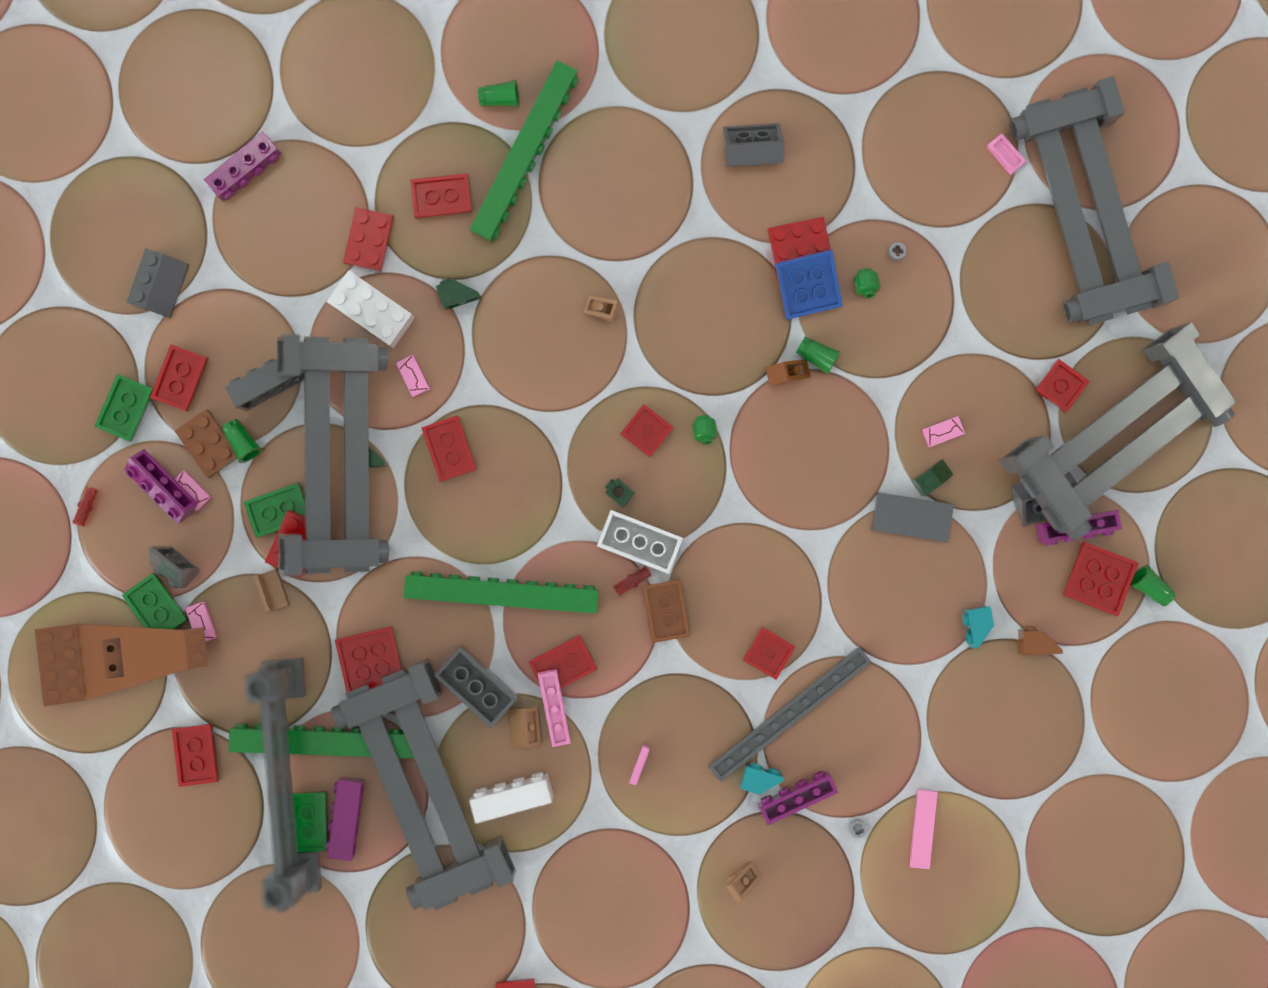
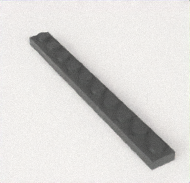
[708,646,871,782]

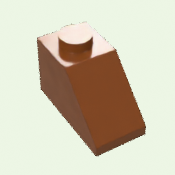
[766,359,811,386]
[1018,626,1063,655]

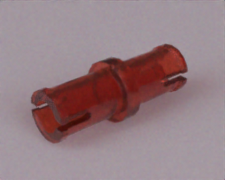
[72,486,99,526]
[613,566,652,596]

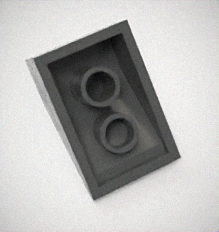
[149,546,200,589]

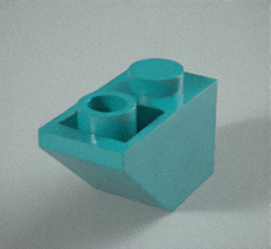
[962,606,994,649]
[739,762,784,795]

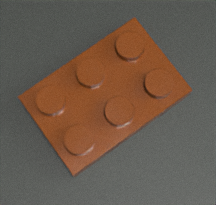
[175,409,237,478]
[643,579,690,643]

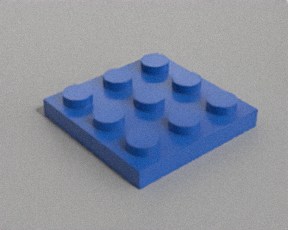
[775,249,843,320]

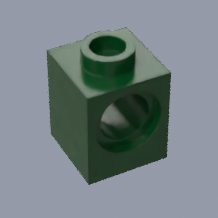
[605,478,635,508]

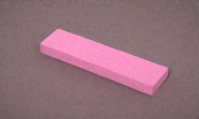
[538,669,571,747]
[909,789,938,869]

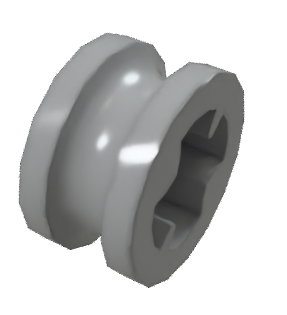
[888,242,907,261]
[849,819,867,838]

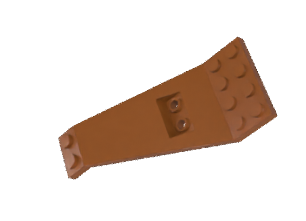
[35,624,208,707]

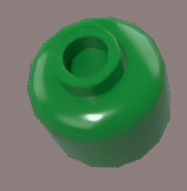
[854,268,880,298]
[692,415,718,445]

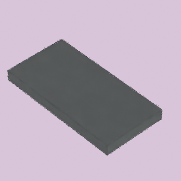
[871,492,954,542]

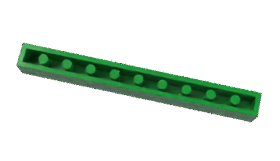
[470,60,579,243]
[404,571,599,614]
[228,723,414,758]

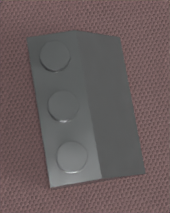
[723,123,784,167]
[127,248,189,318]
[1012,472,1077,527]

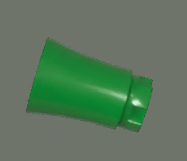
[478,80,520,107]
[796,337,841,375]
[222,419,263,463]
[1130,565,1176,607]

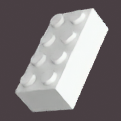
[326,270,415,349]
[597,510,683,574]
[469,772,554,823]

